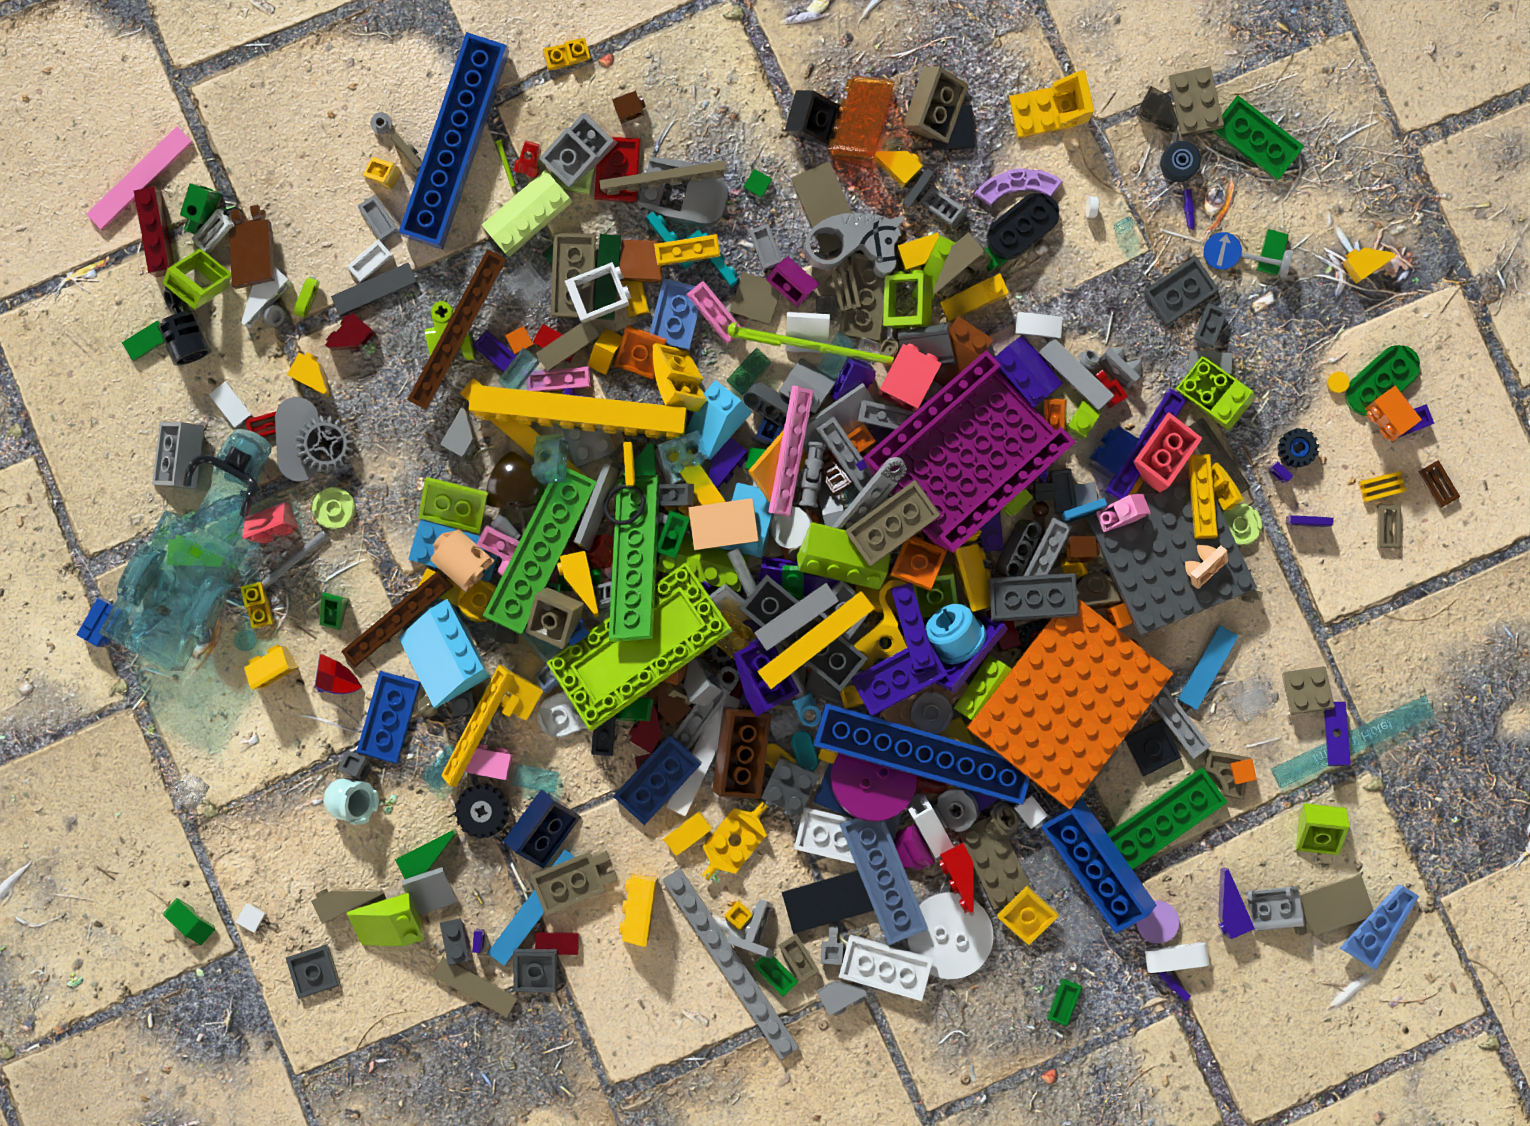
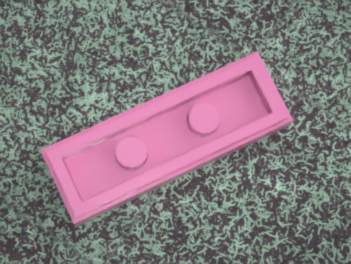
[686,281,741,344]
[526,366,591,392]

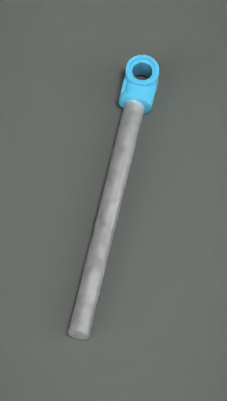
[727,548,821,727]

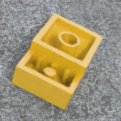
[653,343,707,412]

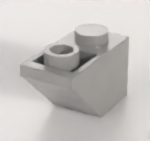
[817,979,867,1016]

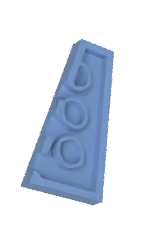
[1340,884,1419,970]

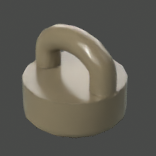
[418,696,440,717]

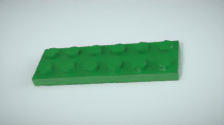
[1107,767,1228,870]

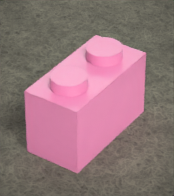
[464,743,513,780]

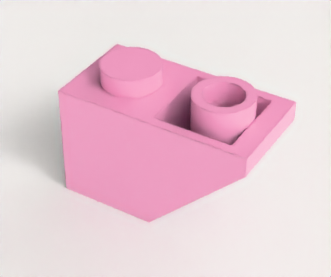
[1096,494,1151,532]

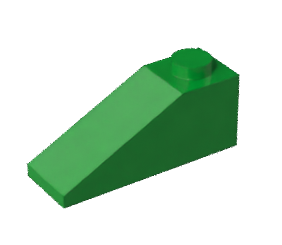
[395,829,457,879]

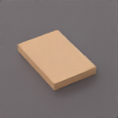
[688,498,759,550]

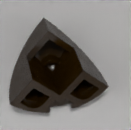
[486,451,545,508]

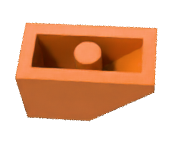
[1105,602,1133,629]

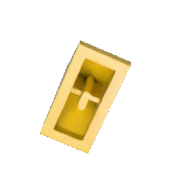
[363,157,402,191]
[587,328,623,375]

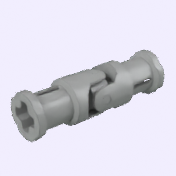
[799,442,827,508]

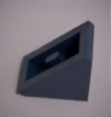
[755,417,783,447]

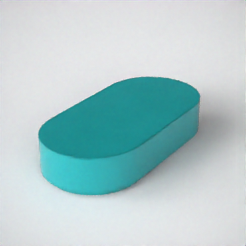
[791,730,819,771]

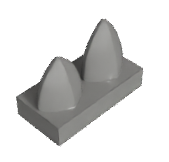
[1098,348,1142,390]

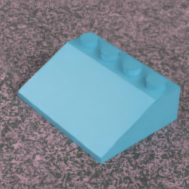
[399,599,491,709]

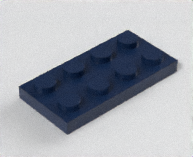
[613,734,702,825]

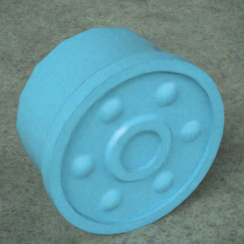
[926,604,986,664]

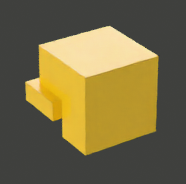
[498,670,543,721]

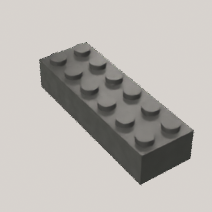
[739,575,868,692]

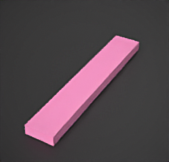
[86,127,193,230]
[768,386,814,517]

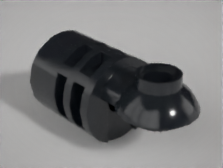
[157,286,212,366]

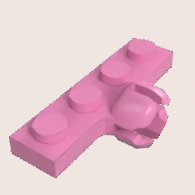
[477,525,561,583]

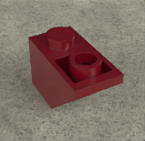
[325,313,376,351]
[629,704,663,753]

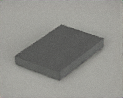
[1142,256,1219,326]

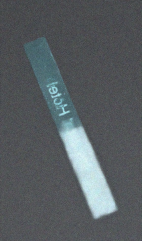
[1271,695,1435,788]

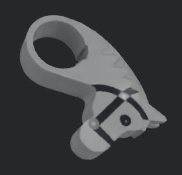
[803,213,904,278]

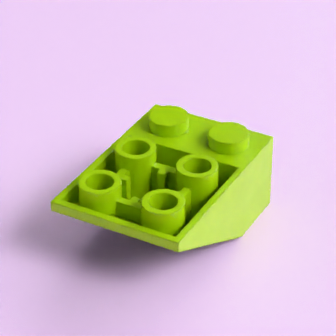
[1176,356,1256,431]

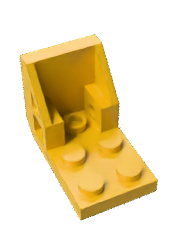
[1008,70,1094,139]

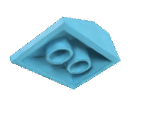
[684,380,752,460]
[720,482,774,558]

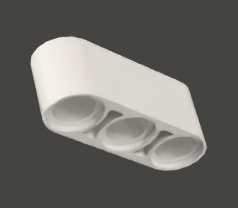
[1145,942,1210,973]

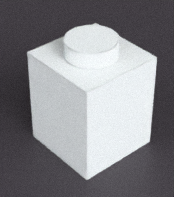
[1013,794,1048,829]

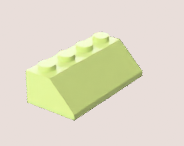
[482,170,573,257]

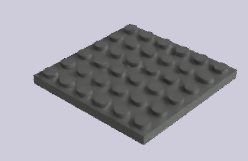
[1086,478,1257,636]

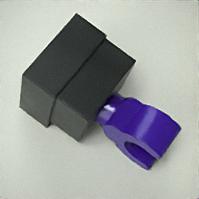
[1033,468,1055,501]

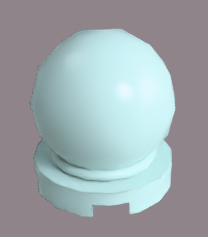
[323,778,379,825]

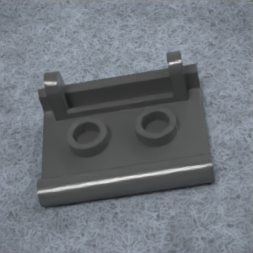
[898,322,956,366]

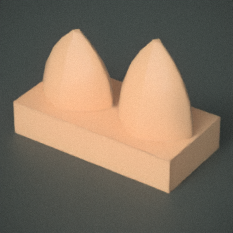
[1185,545,1228,589]

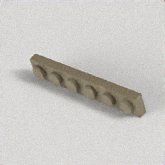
[599,161,729,195]

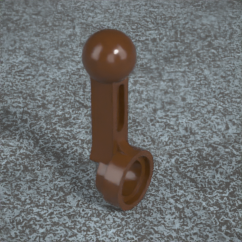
[1031,501,1049,558]

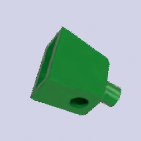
[180,183,222,234]

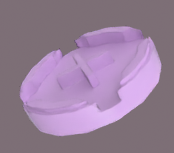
[1136,900,1180,944]

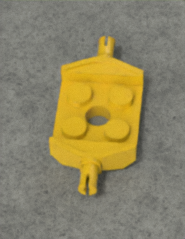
[701,801,769,880]

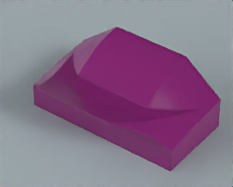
[893,824,935,871]

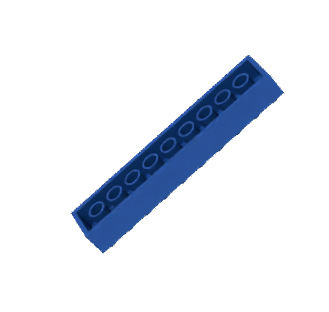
[399,32,509,250]
[813,704,1030,805]

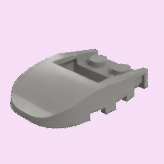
[637,158,728,227]

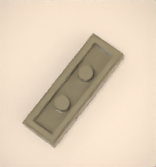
[535,321,600,372]

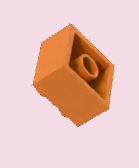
[1365,386,1422,442]

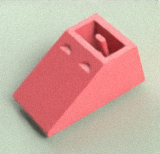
[242,502,298,544]

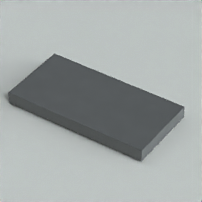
[989,573,1078,622]

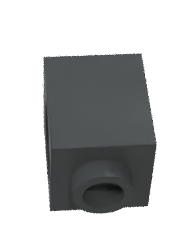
[337,750,373,782]

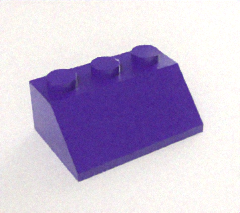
[994,335,1063,408]

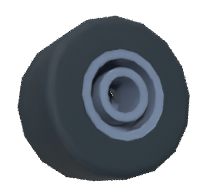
[1160,141,1201,182]

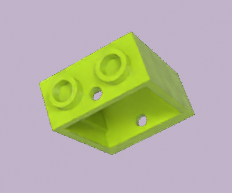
[162,249,231,310]
[883,270,932,329]

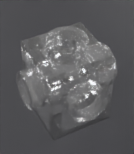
[172,772,210,808]

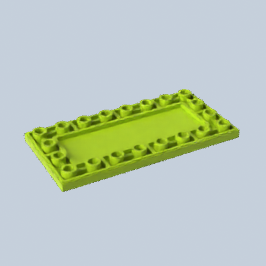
[546,562,733,732]

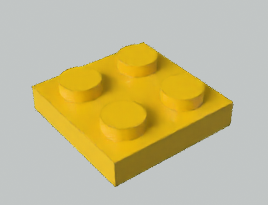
[997,886,1059,945]

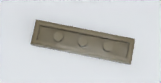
[432,956,518,1017]

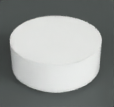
[1086,196,1099,218]

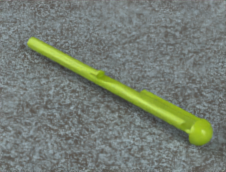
[728,322,894,365]

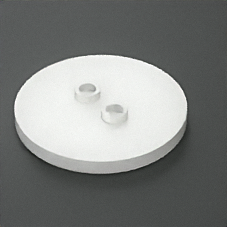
[907,892,993,979]

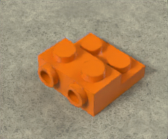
[891,536,947,591]

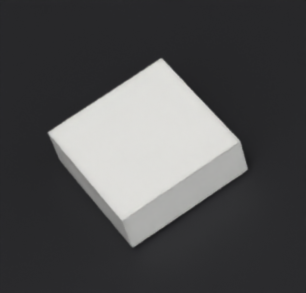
[236,903,266,933]

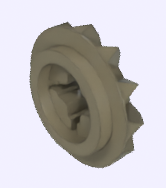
[990,801,1018,836]

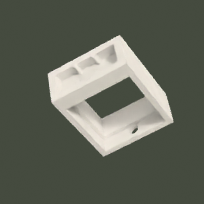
[565,262,631,324]

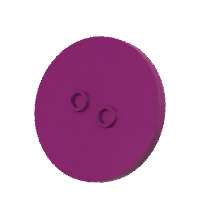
[831,754,917,822]

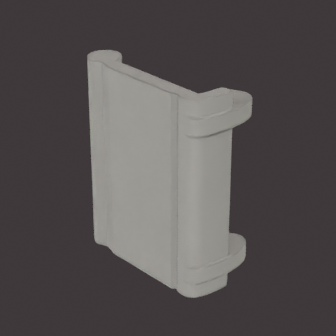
[1245,885,1305,931]

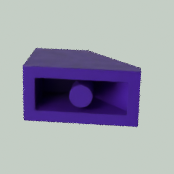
[831,357,876,401]

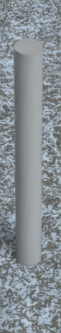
[261,530,328,589]

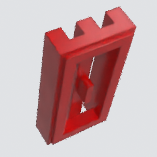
[245,411,276,438]

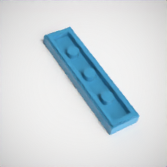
[1177,625,1238,710]

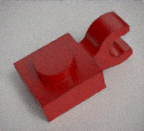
[1094,370,1128,409]

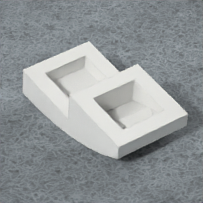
[1015,312,1063,339]

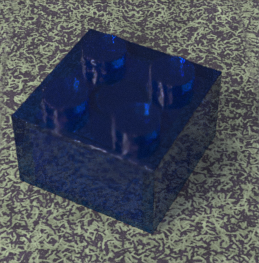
[1089,426,1140,479]

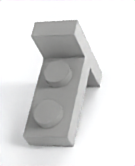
[727,899,774,959]

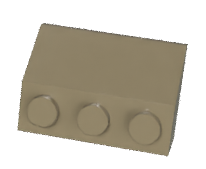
[903,66,969,143]

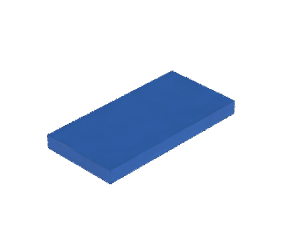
[356,670,421,764]

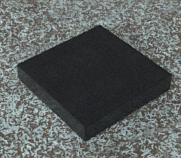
[931,105,974,151]
[1124,719,1182,776]

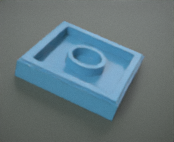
[1059,498,1107,524]

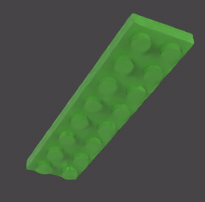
[483,464,597,635]
[609,475,660,642]

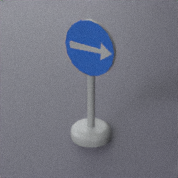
[1203,232,1294,279]

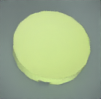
[312,487,356,529]
[1222,504,1262,546]

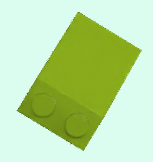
[347,892,424,946]

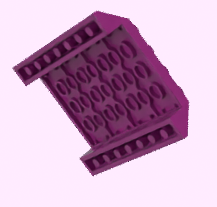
[863,350,1075,553]

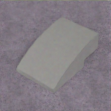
[539,112,617,188]

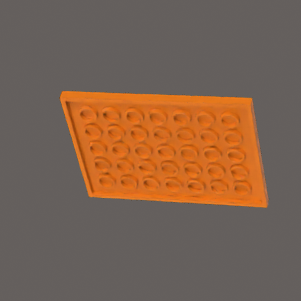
[966,598,1173,809]

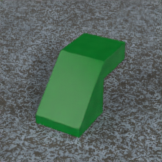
[163,898,215,945]

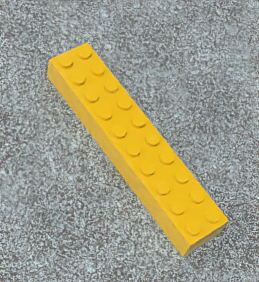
[469,385,687,441]

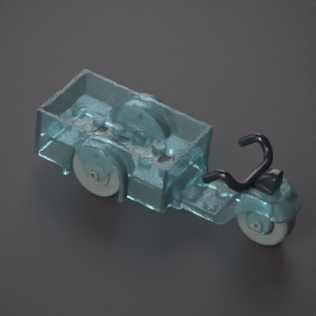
[99,429,272,671]

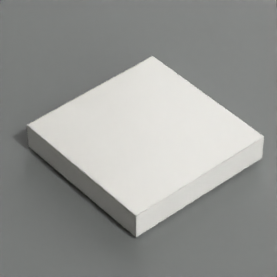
[785,312,830,353]

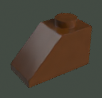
[658,681,692,726]

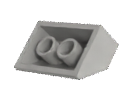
[152,422,205,489]

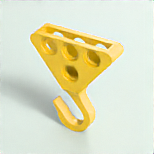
[852,579,907,670]

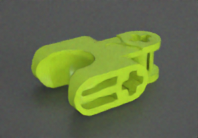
[424,301,475,361]

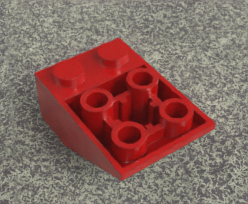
[938,843,974,916]

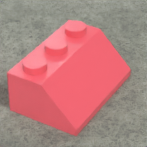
[1134,412,1202,493]

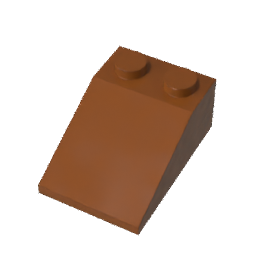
[933,316,993,387]

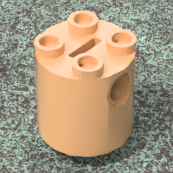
[430,529,495,592]

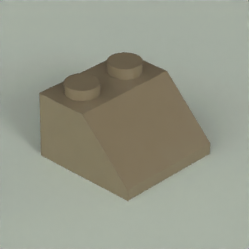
[525,587,584,649]

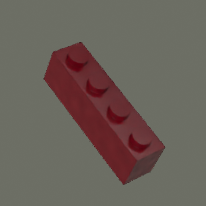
[133,186,174,278]

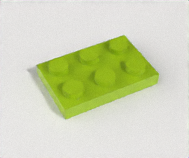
[418,477,489,534]

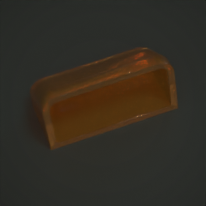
[828,75,895,170]

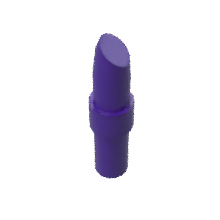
[1183,189,1195,230]
[1157,971,1191,1002]

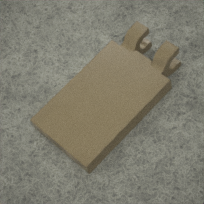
[530,850,618,916]
[1294,874,1374,936]

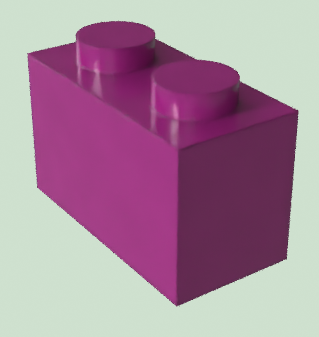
[766,256,819,308]

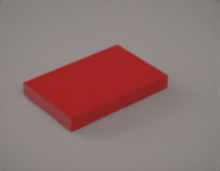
[594,137,641,202]

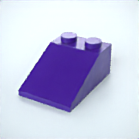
[733,641,800,716]

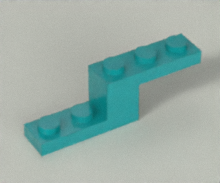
[646,212,738,288]

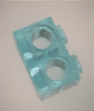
[657,431,709,474]

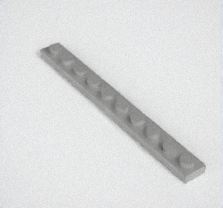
[662,867,799,1060]

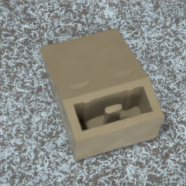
[933,232,992,299]

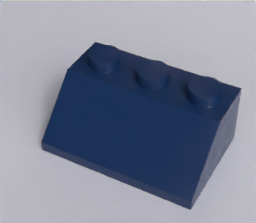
[503,789,581,868]

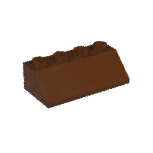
[712,707,772,799]

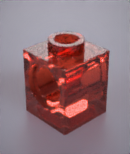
[586,534,614,569]

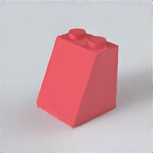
[877,344,941,412]

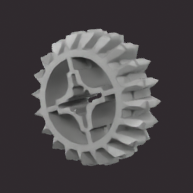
[295,416,354,473]

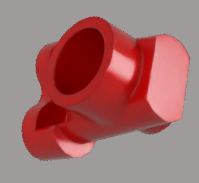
[513,141,541,178]

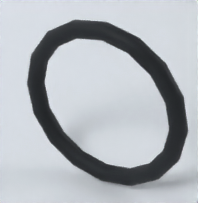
[604,484,645,525]

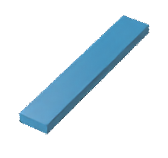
[488,849,575,966]

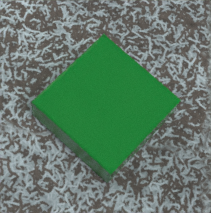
[743,169,772,198]

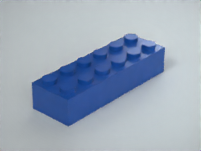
[1041,799,1157,934]

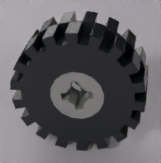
[454,784,510,839]

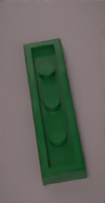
[594,234,621,320]

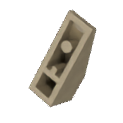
[311,888,384,924]

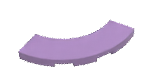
[974,168,1063,207]

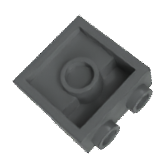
[761,756,819,817]

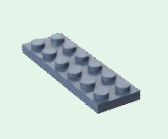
[839,817,928,945]

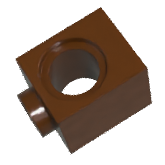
[612,90,646,124]
[1066,536,1100,563]

